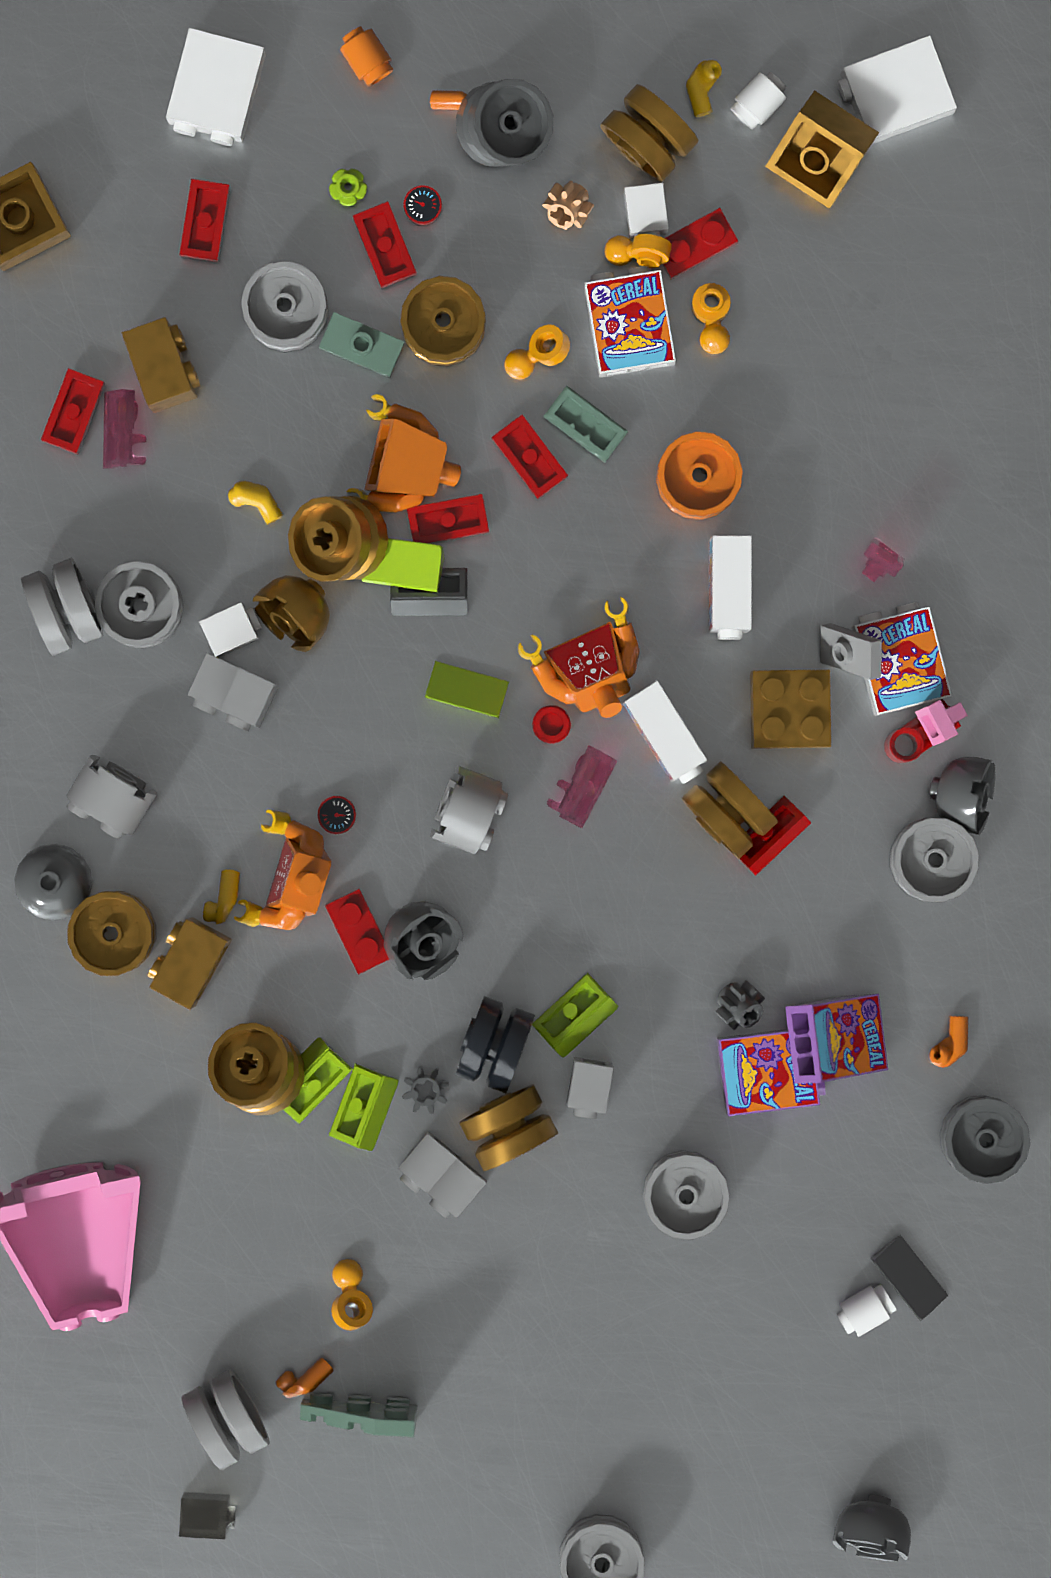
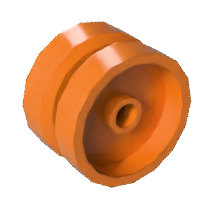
[656,432,743,520]

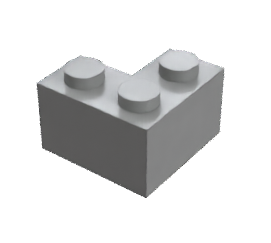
[187,653,279,731]

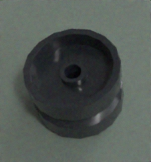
[455,996,535,1094]

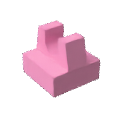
[915,700,968,746]

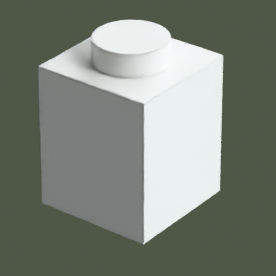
[624,183,669,239]
[199,603,262,658]

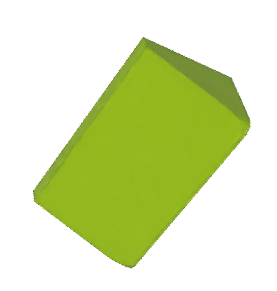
[362,538,445,592]
[425,661,509,718]
[532,973,618,1058]
[283,1037,352,1124]
[329,1064,399,1151]

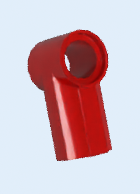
[884,699,961,763]

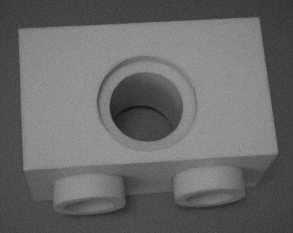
[567,1057,614,1119]

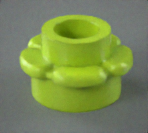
[329,168,367,206]

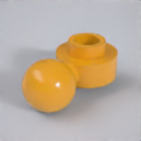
[604,234,672,268]
[692,283,731,354]
[504,324,570,379]
[331,1259,373,1331]

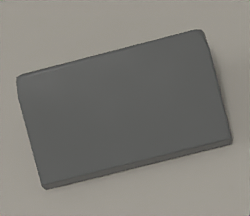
[390,568,468,616]
[871,1235,949,1321]

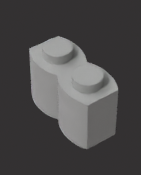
[398,1132,487,1218]

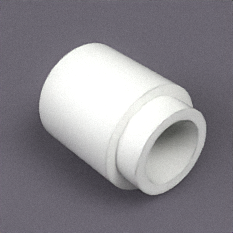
[730,72,787,130]
[837,1284,896,1337]

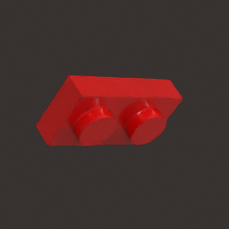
[179,179,230,262]
[352,201,417,289]
[662,208,738,279]
[41,368,106,455]
[491,414,568,500]
[407,494,489,544]
[739,795,811,876]
[325,889,389,974]

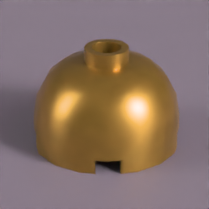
[253,575,330,652]

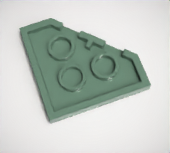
[300,1393,417,1437]

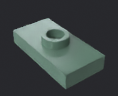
[319,312,405,378]
[544,385,628,463]

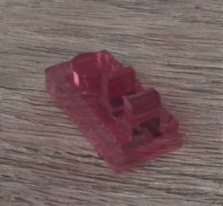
[103,389,146,469]
[862,536,905,582]
[547,745,617,828]

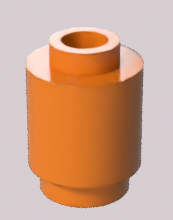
[340,26,394,87]

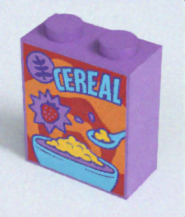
[785,994,888,1084]
[717,1029,826,1116]

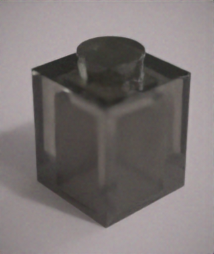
[179,1492,236,1539]

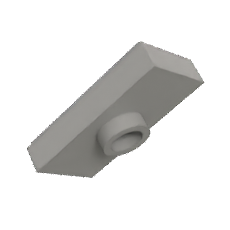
[820,623,882,680]

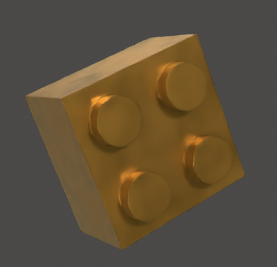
[765,90,879,209]
[0,162,71,272]
[121,317,201,413]
[750,670,831,749]
[147,917,232,1010]

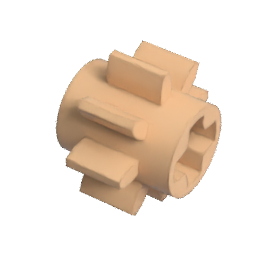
[543,181,594,230]

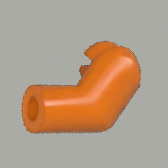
[430,90,468,111]
[929,1016,969,1068]
[275,1358,334,1398]

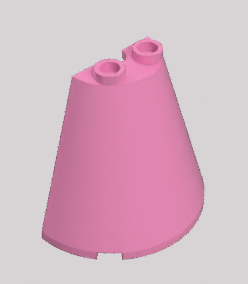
[0,1162,140,1331]

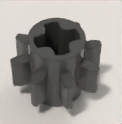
[716,980,765,1030]
[402,1066,449,1114]

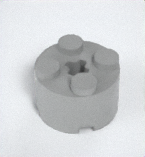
[67,755,157,839]
[430,766,508,854]

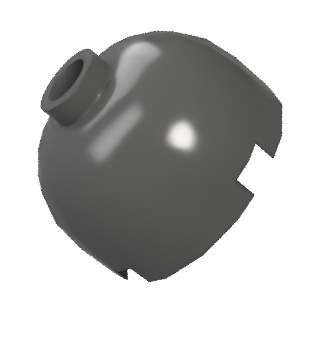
[930,757,995,835]
[14,844,92,921]
[384,902,463,980]
[833,1495,911,1562]

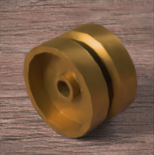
[600,84,699,182]
[400,276,486,367]
[288,496,388,582]
[681,761,778,859]
[68,891,156,976]
[208,1023,304,1116]
[459,1084,558,1171]

